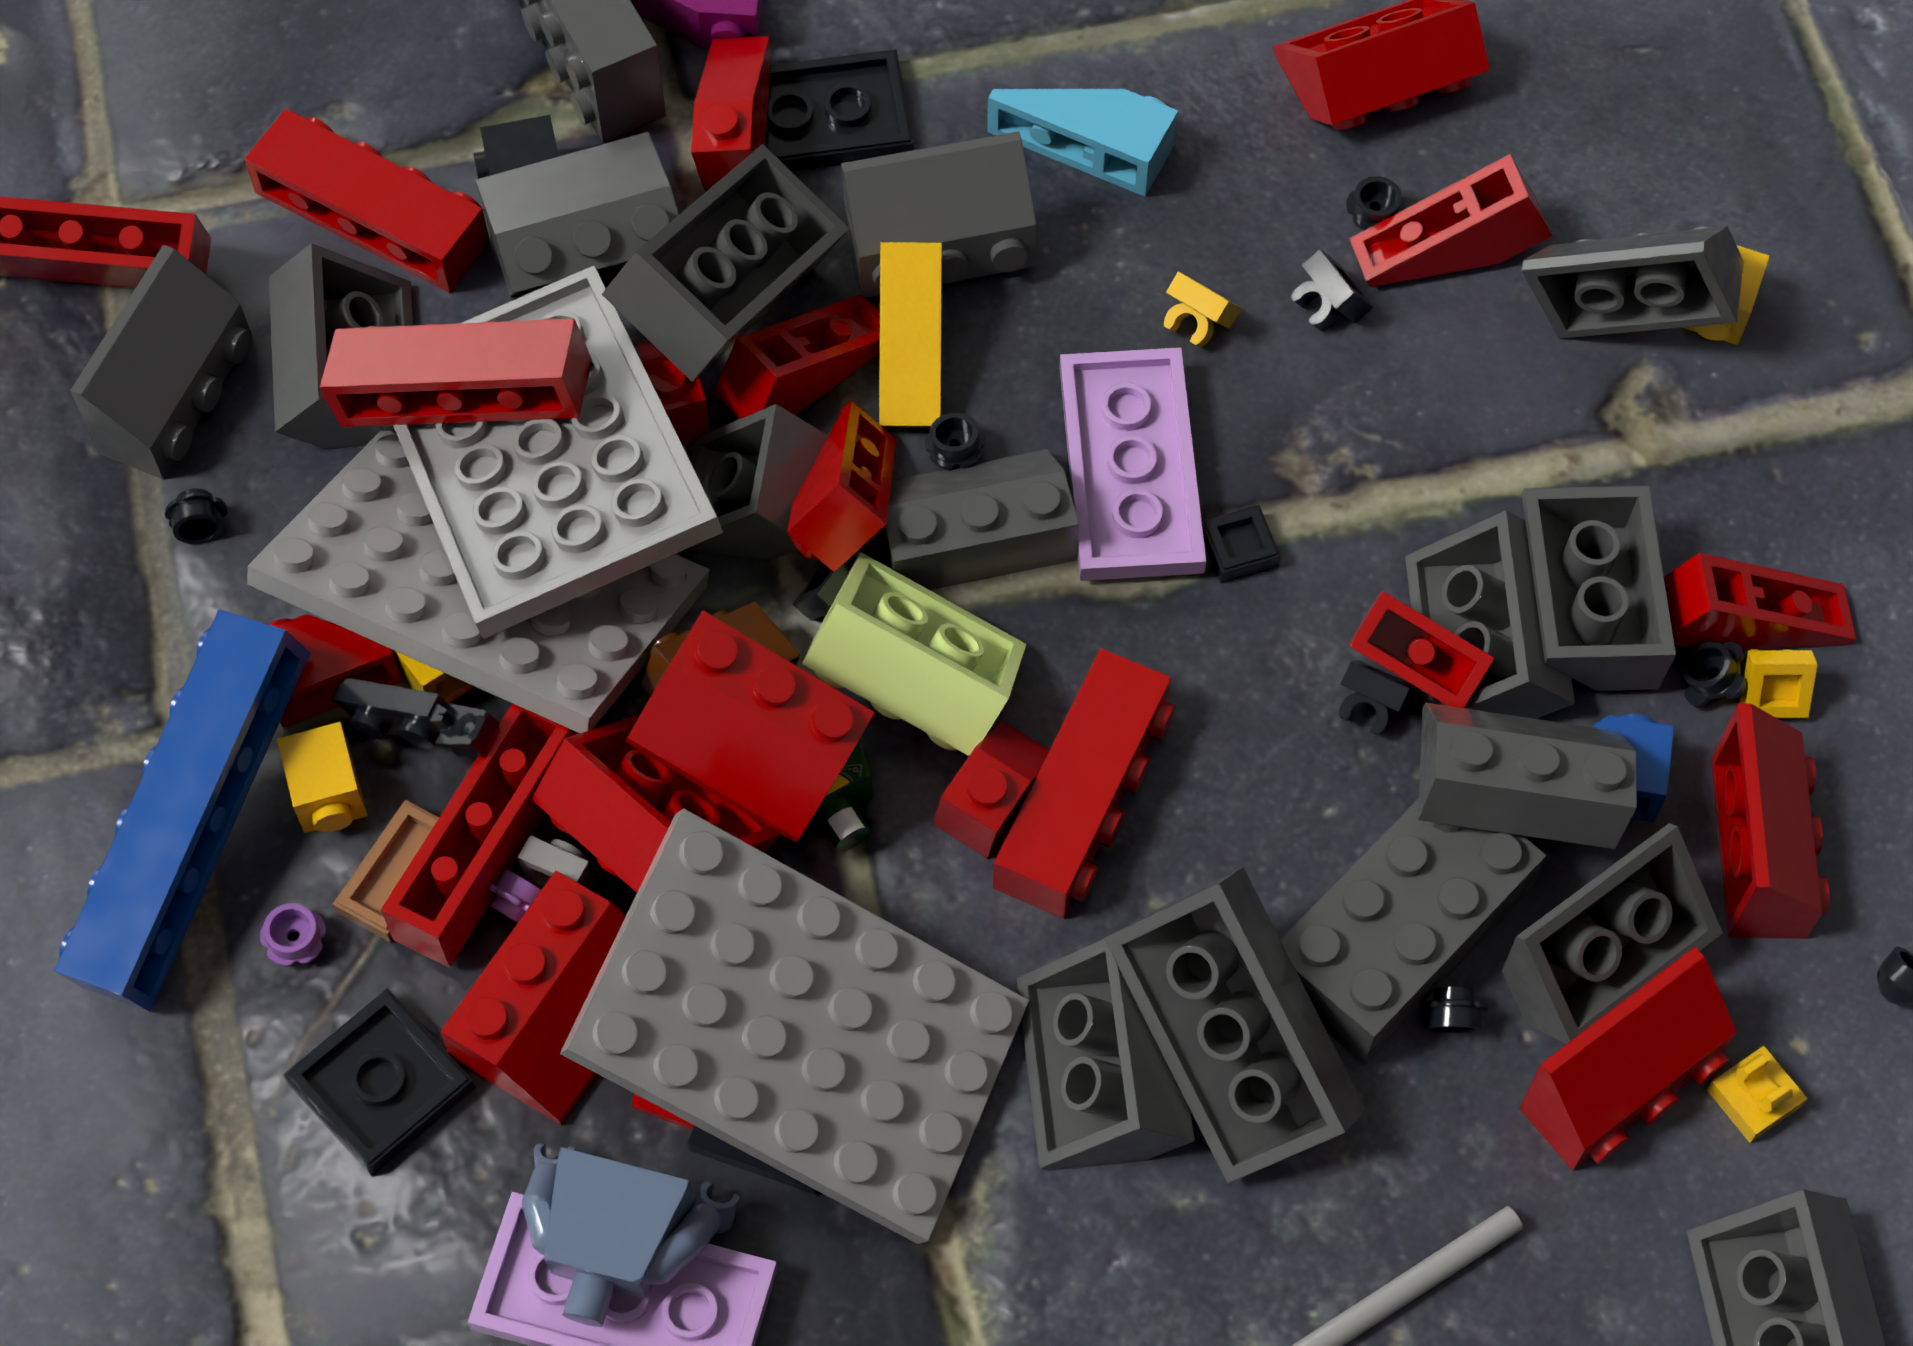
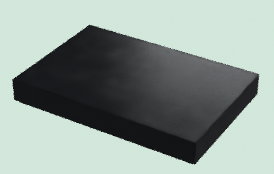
[766,49,914,171]

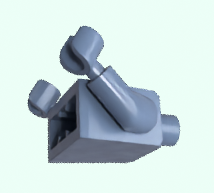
[522,1143,740,1327]

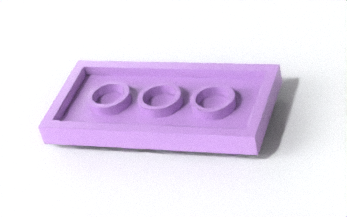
[1059,348,1206,581]
[467,1192,778,1346]

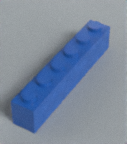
[54,609,311,1012]

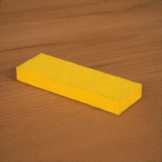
[879,242,942,428]

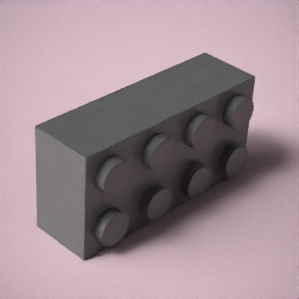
[520,0,666,143]
[601,144,850,382]
[1281,798,1546,1065]

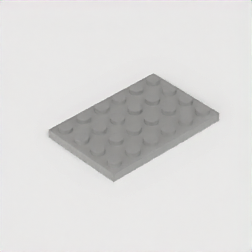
[393,265,723,639]
[247,431,710,733]
[560,808,1029,1244]

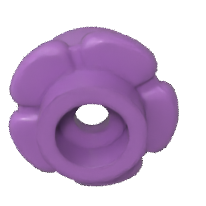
[489,869,541,923]
[260,903,326,967]

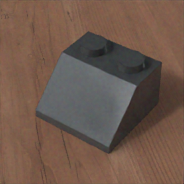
[685,404,828,561]

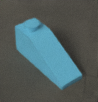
[987,89,1178,197]

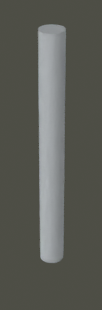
[1291,1206,1523,1346]

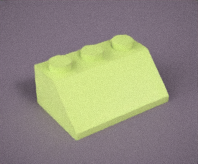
[802,552,1026,756]

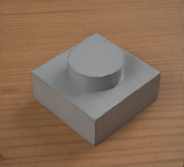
[518,835,595,891]

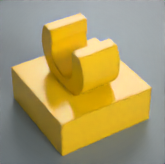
[1164,271,1242,347]
[1740,649,1818,718]
[1707,1046,1808,1143]

